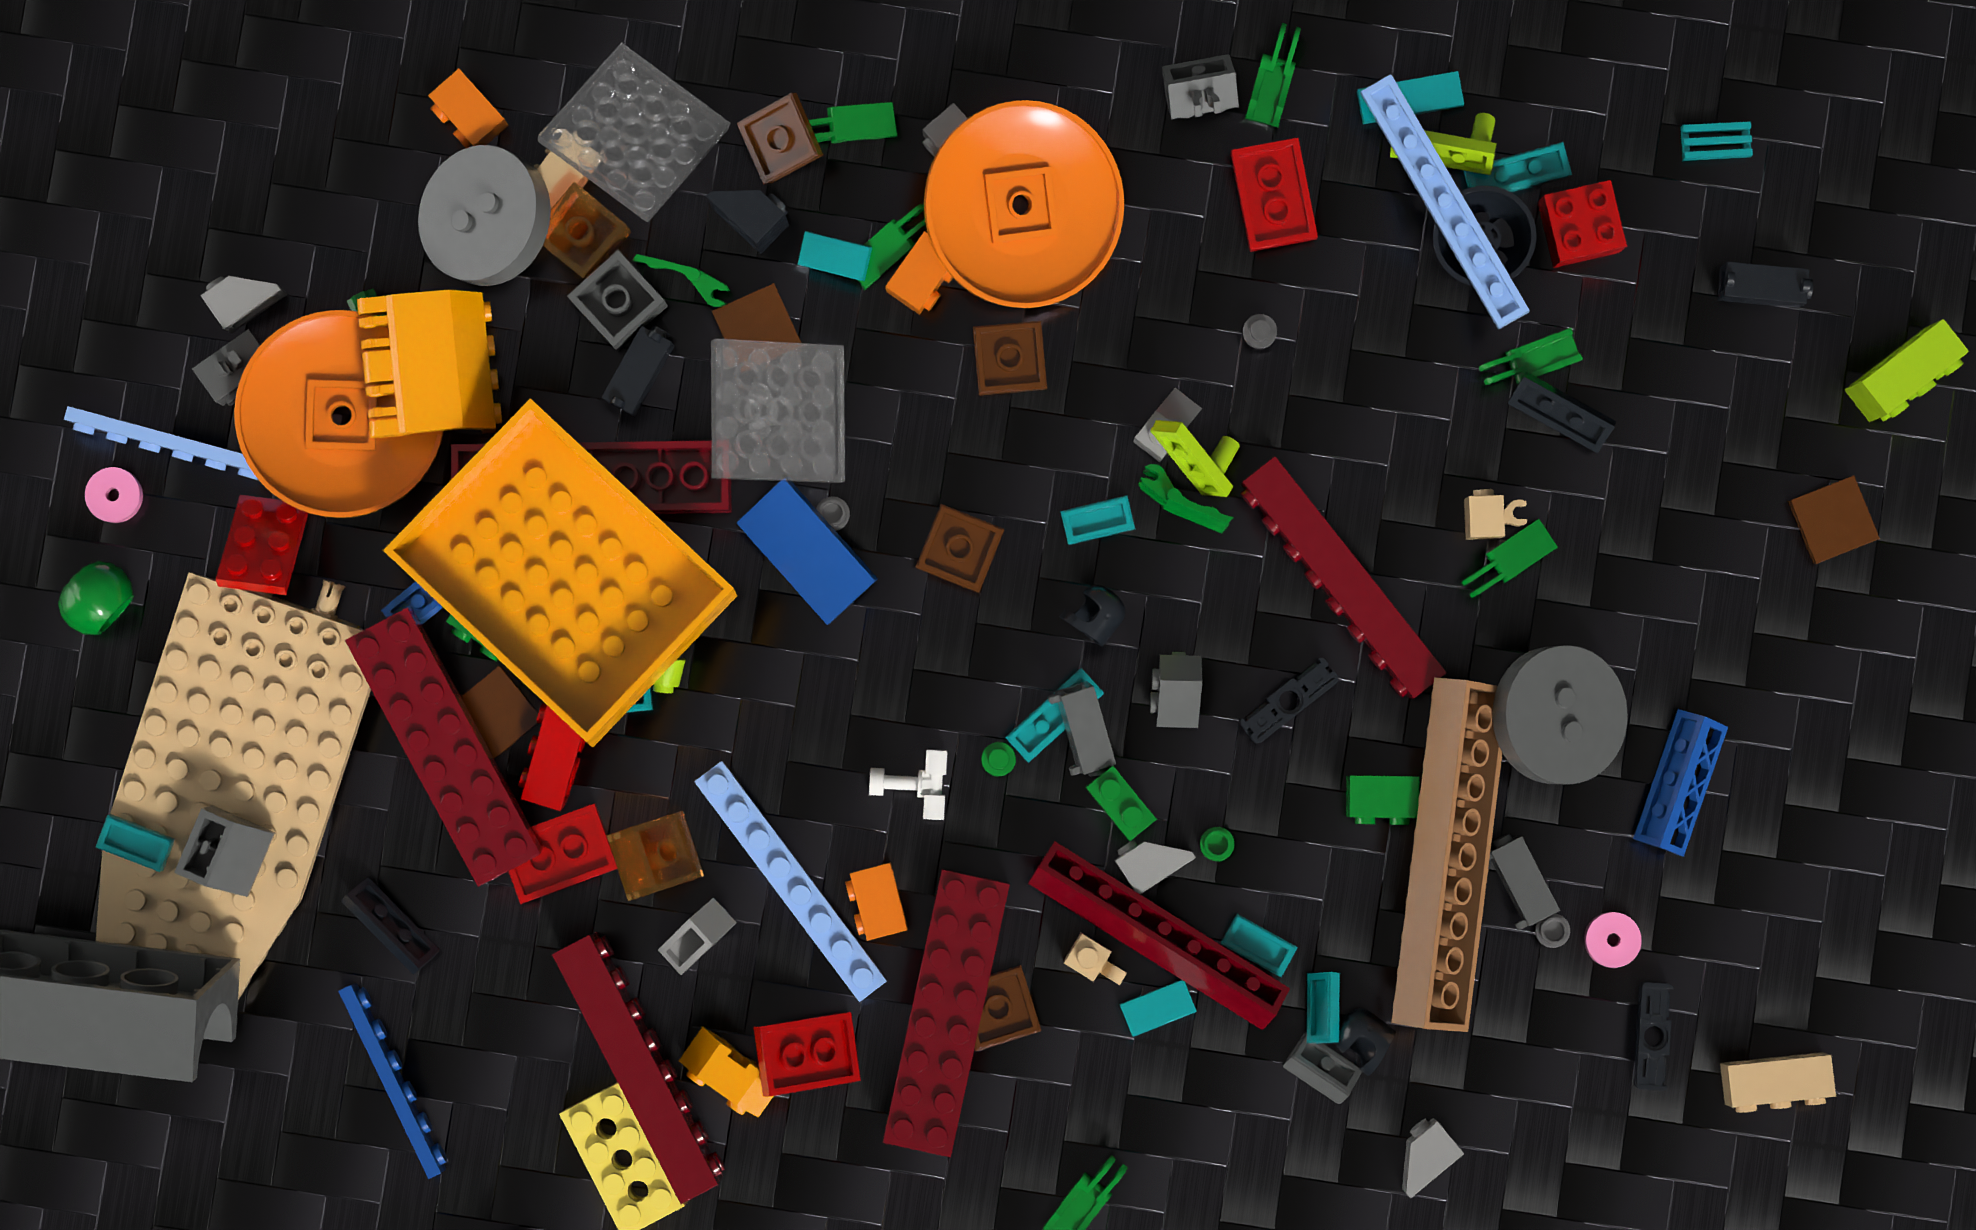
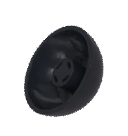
[1433,186,1536,286]

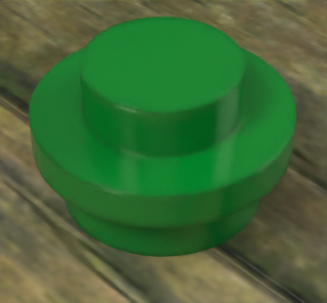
[982,742,1016,776]
[1200,827,1234,861]

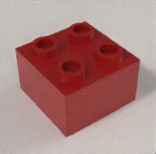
[1537,180,1627,268]

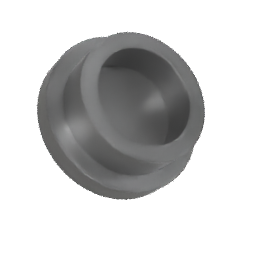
[1243,314,1277,349]
[816,497,850,531]
[1535,913,1570,948]

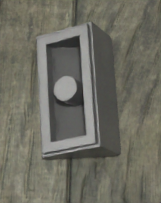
[1283,1032,1362,1104]

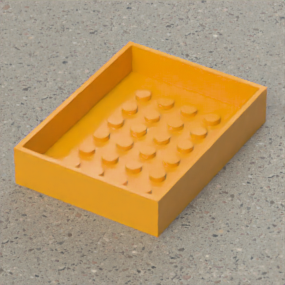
[383,398,737,747]

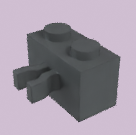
[1162,54,1239,119]
[192,329,262,406]
[1150,652,1202,728]

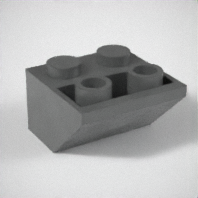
[174,805,275,897]

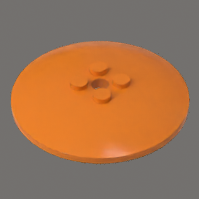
[924,100,1124,308]
[234,310,444,518]

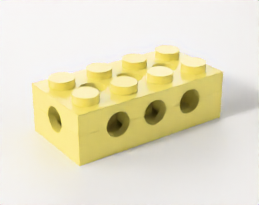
[559,1082,688,1230]

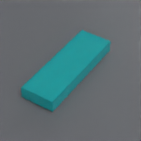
[1357,71,1464,124]
[1463,142,1572,192]
[1005,668,1104,763]

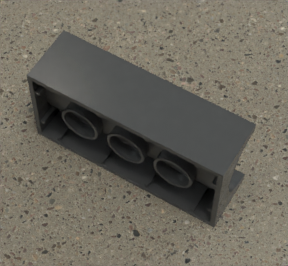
[0,930,240,1082]

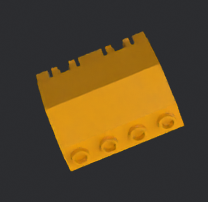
[357,290,502,438]

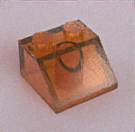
[543,182,632,281]
[607,811,704,901]

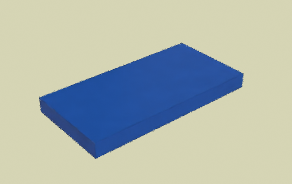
[737,477,878,625]

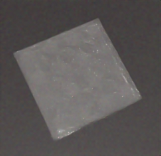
[538,42,730,223]
[711,339,845,483]

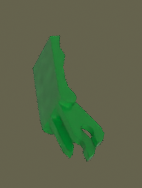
[1245,23,1301,128]
[809,102,898,143]
[858,203,926,290]
[632,254,730,307]
[1479,328,1583,385]
[1138,464,1234,534]
[1462,519,1558,598]
[1043,1155,1128,1230]

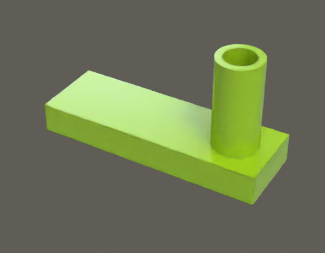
[1390,113,1497,175]
[1150,420,1240,497]

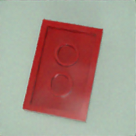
[1230,137,1318,252]
[216,495,309,595]
[509,803,619,904]
[754,1012,861,1097]

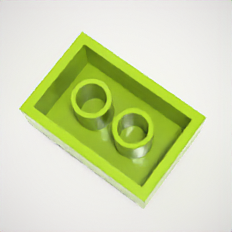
[1845,319,1969,422]

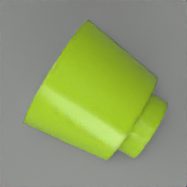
[653,657,685,693]

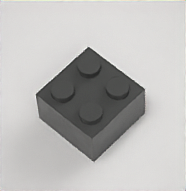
[567,250,668,352]

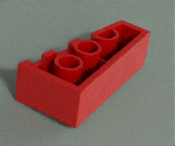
[519,703,586,811]

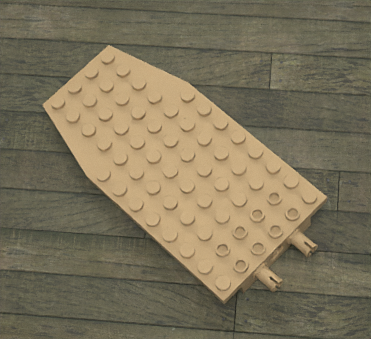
[96,572,371,1000]

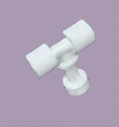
[869,749,947,820]

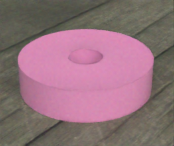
[85,467,143,523]
[1584,912,1641,968]

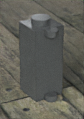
[1048,681,1116,777]
[1489,833,1560,930]

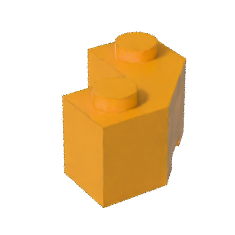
[679,1027,773,1117]

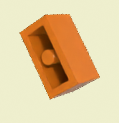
[428,68,509,148]
[885,231,953,315]
[845,862,908,941]

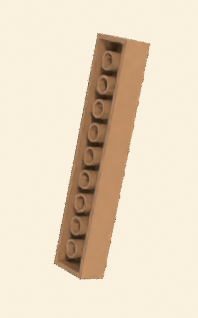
[1392,677,1502,1032]

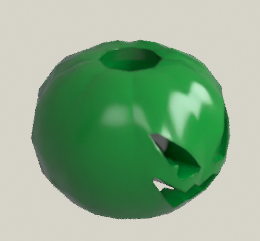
[58,561,134,635]

